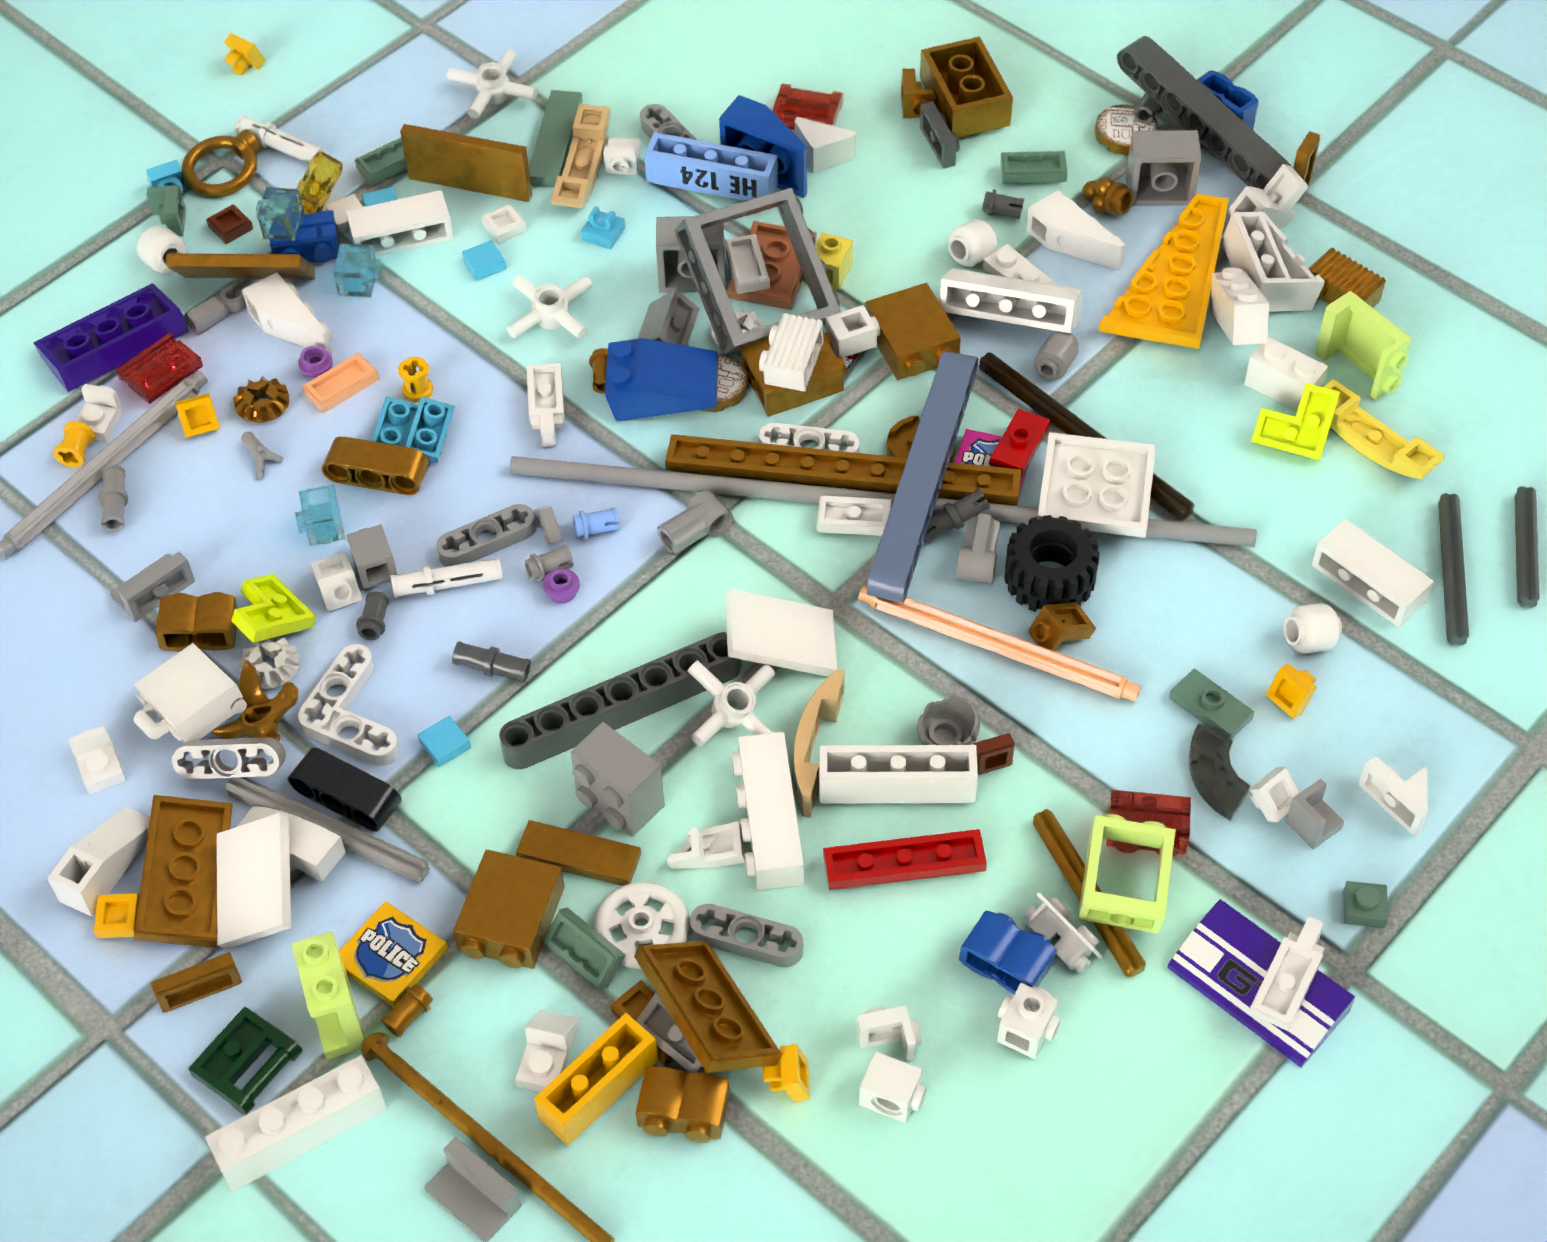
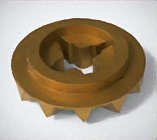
[233,376,290,423]

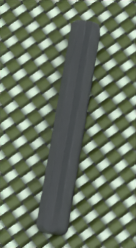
[1515,486,1540,608]

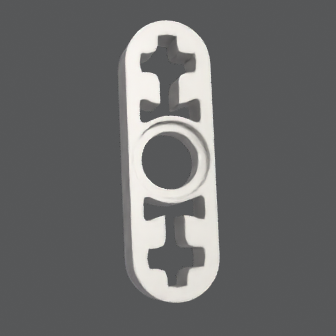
[759,423,860,453]

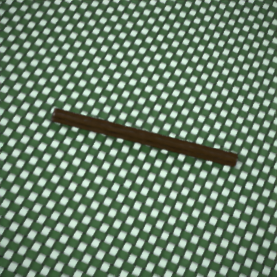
[979,352,1195,520]

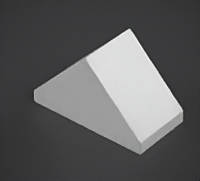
[795,117,857,173]

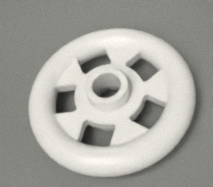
[594,882,690,969]

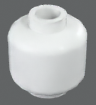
[948,220,997,267]
[137,226,187,274]
[1283,603,1342,654]

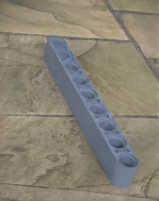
[867,351,978,603]

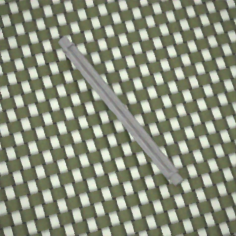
[0,371,208,559]

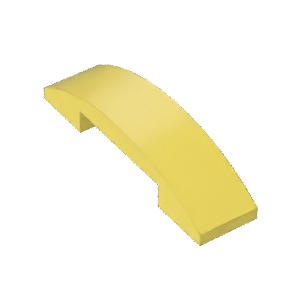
[1324,379,1445,479]

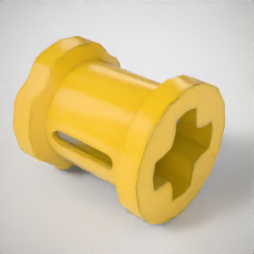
[398,357,433,402]
[53,421,95,468]

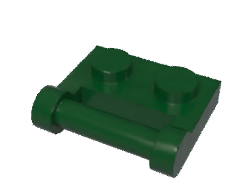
[188,1006,303,1115]

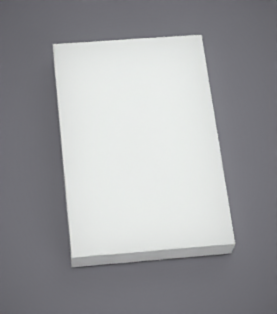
[725,588,837,677]
[217,812,291,949]

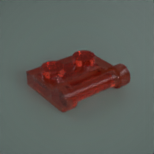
[772,83,844,130]

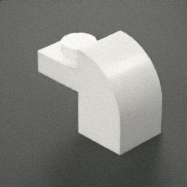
[1227,164,1309,229]

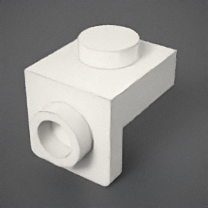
[856,1005,922,1061]

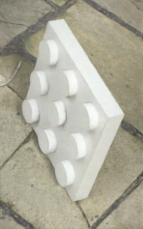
[1037,432,1156,538]

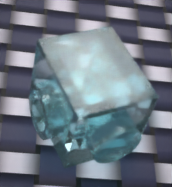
[256,187,304,241]
[333,244,381,297]
[295,484,346,546]

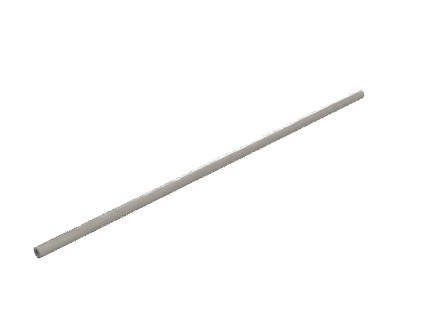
[510,456,1257,547]

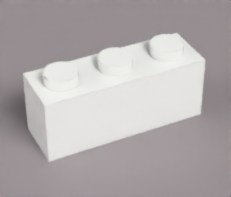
[346,190,454,261]
[1210,267,1269,345]
[1312,519,1434,628]

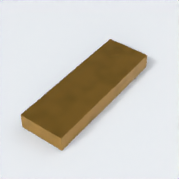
[516,820,641,886]

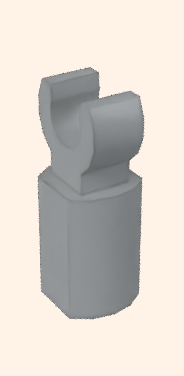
[185,285,246,335]

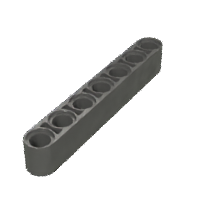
[1117,36,1291,189]
[499,632,742,769]

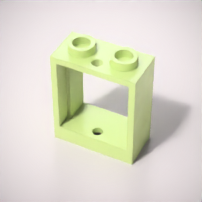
[1078,814,1176,934]

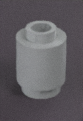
[1034,331,1079,380]

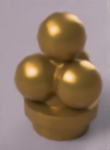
[1082,177,1134,215]

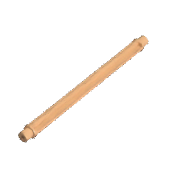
[858,584,1141,702]

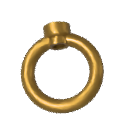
[181,129,261,197]

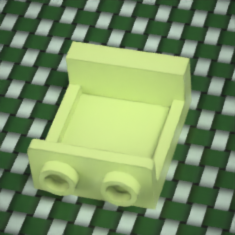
[1314,291,1412,400]
[292,931,365,1060]

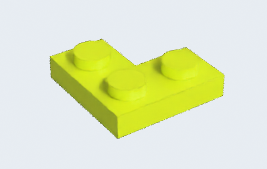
[1251,383,1340,461]
[231,574,316,643]

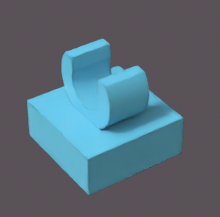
[146,159,183,195]
[581,206,625,249]

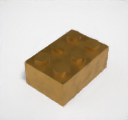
[920,37,1013,138]

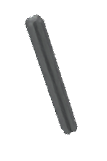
[1438,493,1469,645]

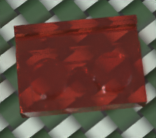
[116,333,203,404]

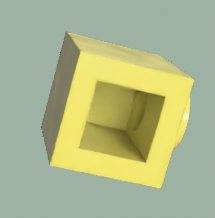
[815,232,853,291]

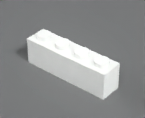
[939,268,1083,333]
[732,732,804,891]
[819,745,978,803]
[205,1055,387,1192]

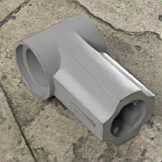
[657,490,734,554]
[956,513,1000,584]

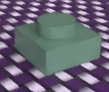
[1344,881,1388,928]

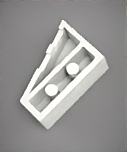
[1221,212,1325,312]

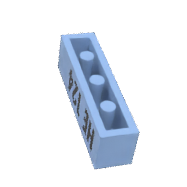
[644,132,778,201]

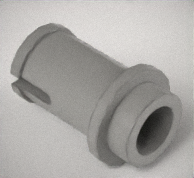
[524,545,574,581]

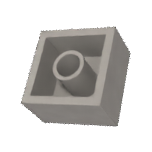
[1125,130,1202,206]
[656,216,726,293]
[570,722,665,836]

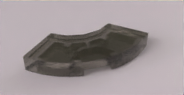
[1188,723,1250,821]

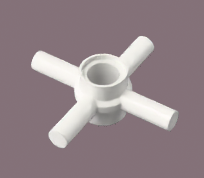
[447,49,538,119]
[507,275,592,339]
[687,660,775,747]

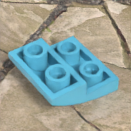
[371,396,455,463]

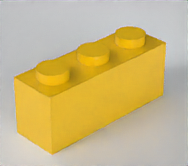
[534,1013,658,1146]

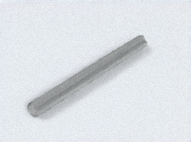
[225,777,430,882]

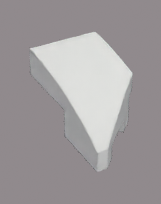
[667,821,746,869]

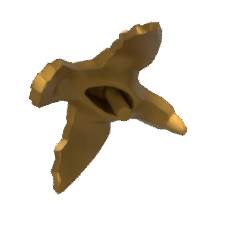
[211,661,298,741]

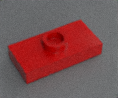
[990,408,1051,477]

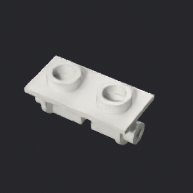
[1024,892,1103,973]

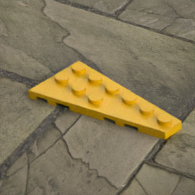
[1098,194,1229,349]

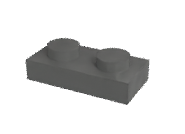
[920,101,960,169]

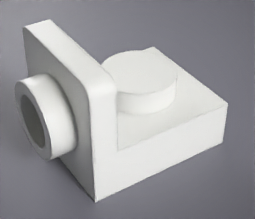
[603,138,641,175]
[75,384,123,443]
[310,552,362,611]
[68,726,126,795]

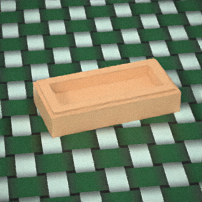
[302,353,380,413]

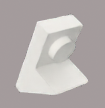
[1358,756,1428,837]
[515,1009,580,1092]

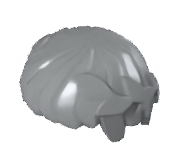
[917,695,980,745]

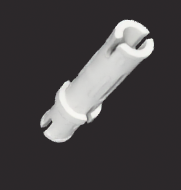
[235,115,326,167]
[390,557,503,598]

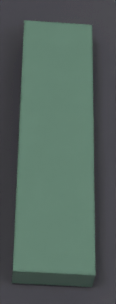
[529,90,583,187]

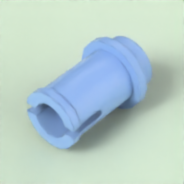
[573,508,620,539]

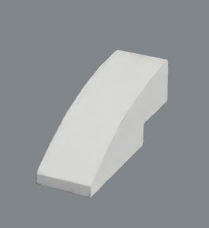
[236,806,346,882]

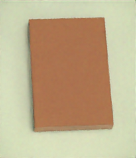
[727,221,817,310]

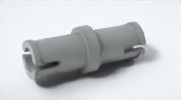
[99,465,128,532]

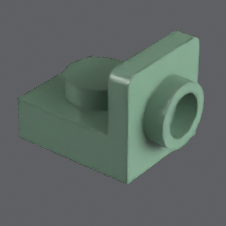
[146,185,186,236]

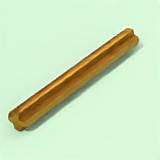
[1033,809,1145,978]

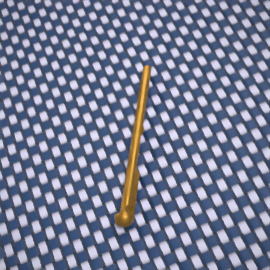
[361,1032,615,1242]

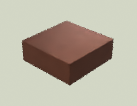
[206,204,253,244]
[973,733,1015,775]

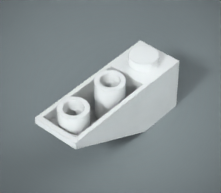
[1026,190,1125,270]
[242,272,332,355]
[47,806,150,917]

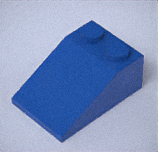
[719,95,807,198]
[605,338,718,422]

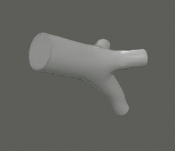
[241,431,283,480]

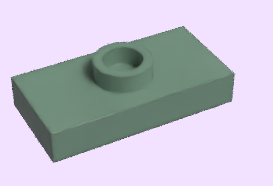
[354,138,407,185]
[1000,151,1068,183]
[1169,668,1255,742]
[542,907,626,990]

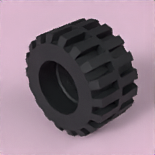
[1004,515,1100,612]

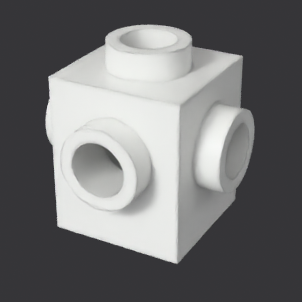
[997,983,1062,1059]

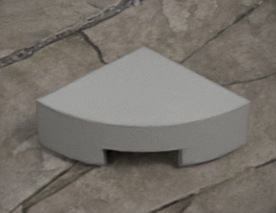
[534,506,562,544]

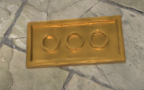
[400,124,533,202]
[166,253,315,279]
[134,795,233,948]
[634,941,782,1073]

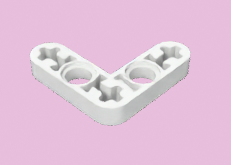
[298,644,400,766]

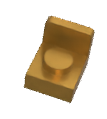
[901,68,936,118]
[1029,602,1096,652]

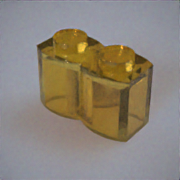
[286,151,342,217]

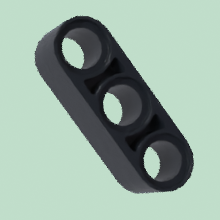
[287,747,402,832]

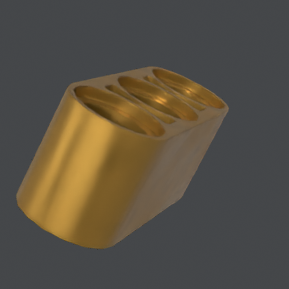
[321,436,430,495]

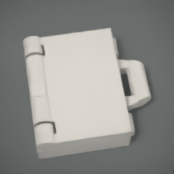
[133,643,247,743]

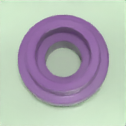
[298,346,333,378]
[543,569,580,603]

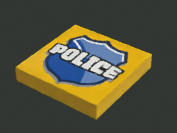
[339,901,448,1007]

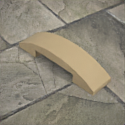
[551,104,611,208]
[794,669,845,817]

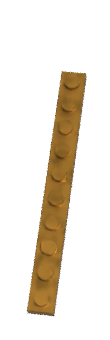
[665,434,1021,506]

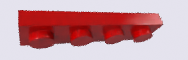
[823,829,987,890]

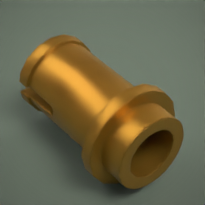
[589,348,608,394]
[380,984,433,1038]

